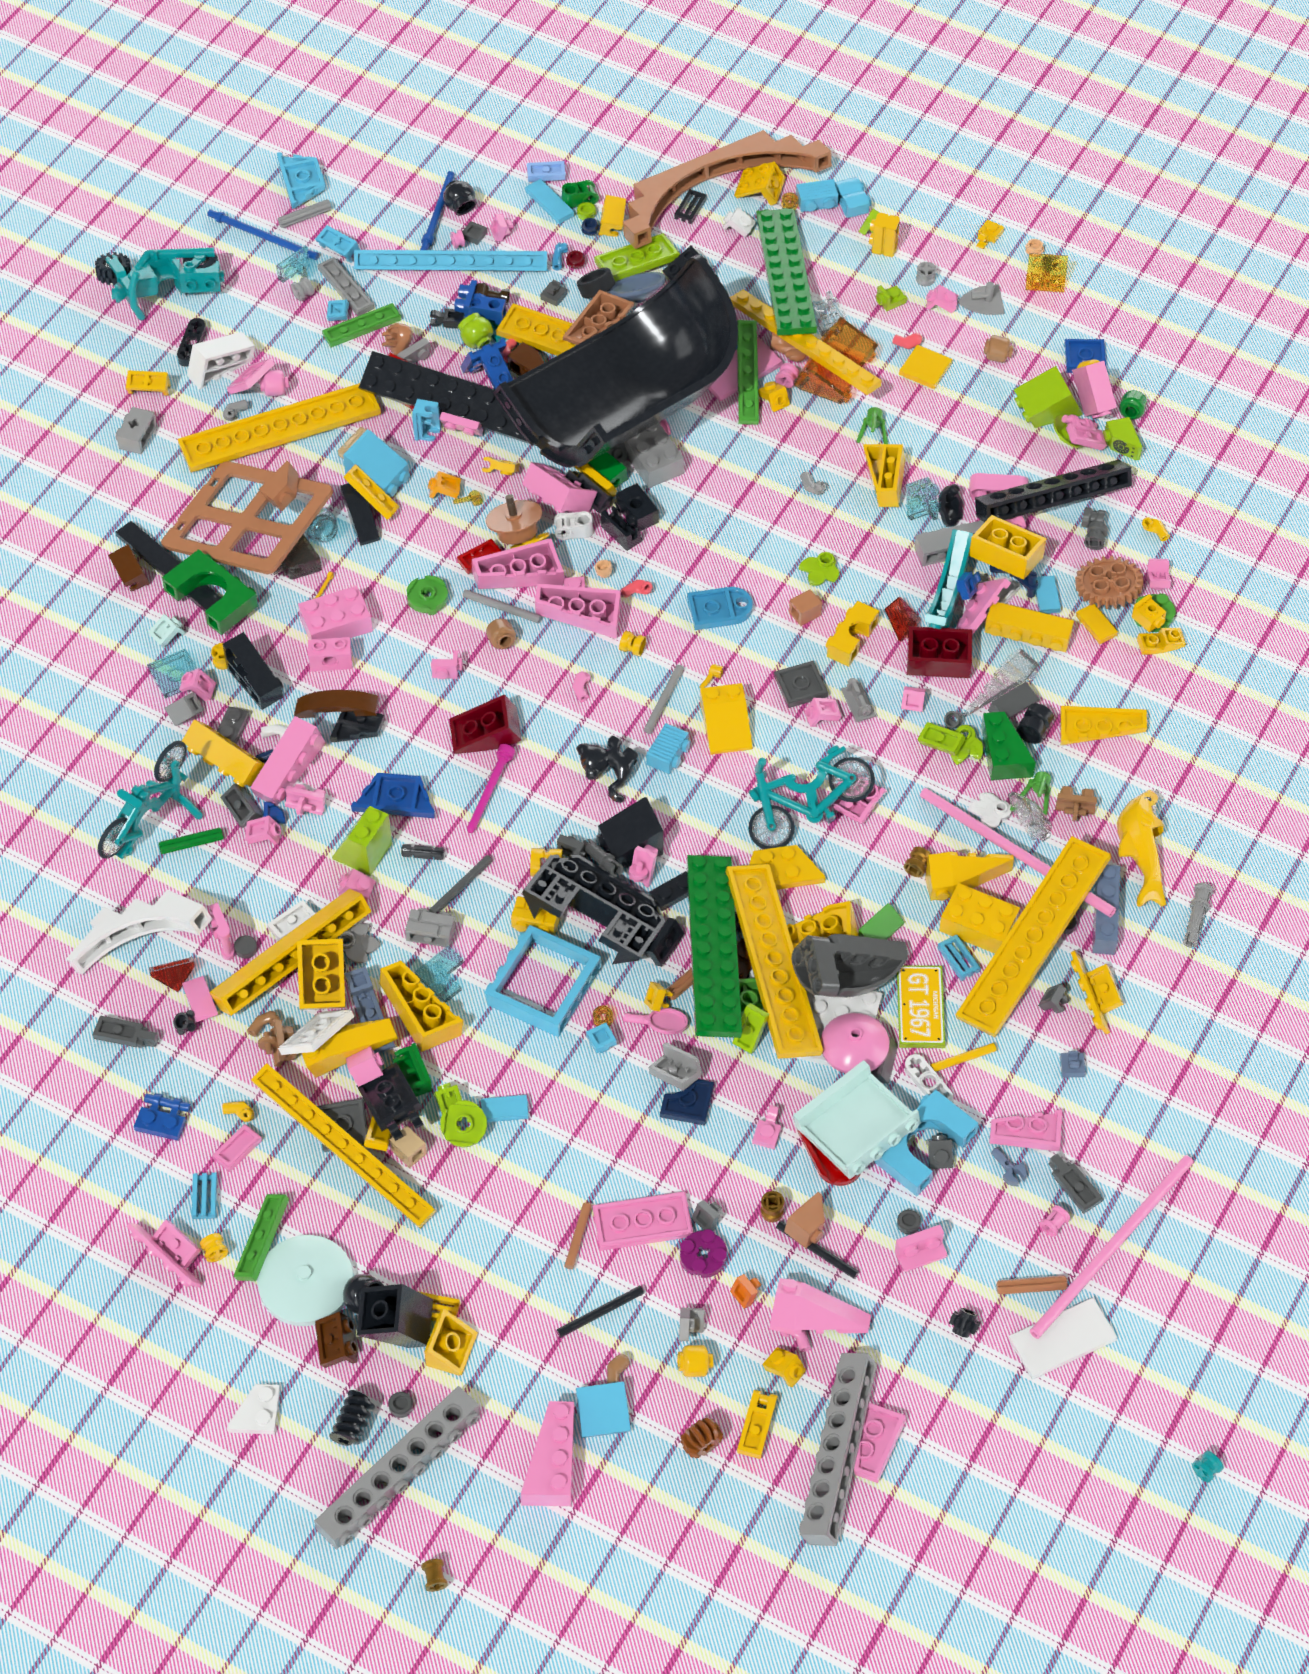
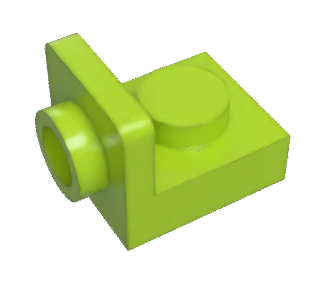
[876,285,907,312]
[433,1082,462,1115]

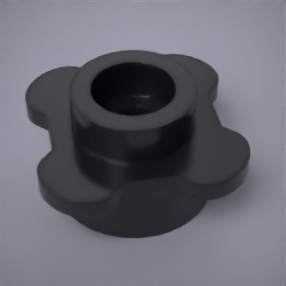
[173,1010,196,1035]

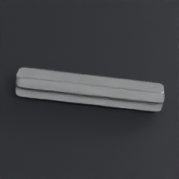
[278,199,332,228]

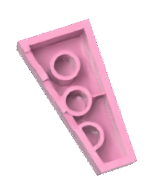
[250,716,326,806]
[520,1401,575,1506]

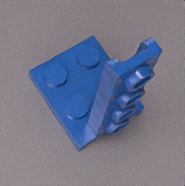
[460,338,513,390]

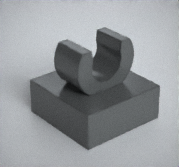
[540,279,567,306]
[1038,984,1069,1013]
[691,1200,722,1231]

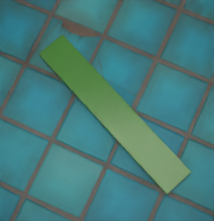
[737,320,759,425]

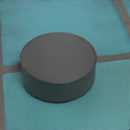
[234,935,257,959]
[897,1210,921,1235]
[388,1392,413,1418]

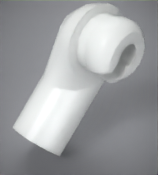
[261,724,288,739]

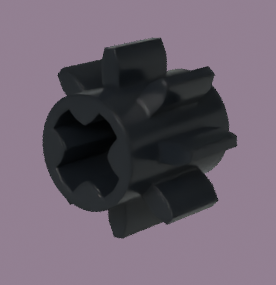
[949,1308,981,1338]

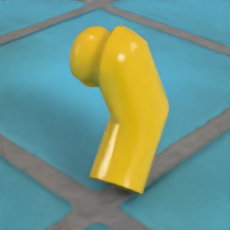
[222,1101,254,1122]

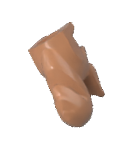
[770,332,807,362]

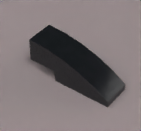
[340,483,380,546]

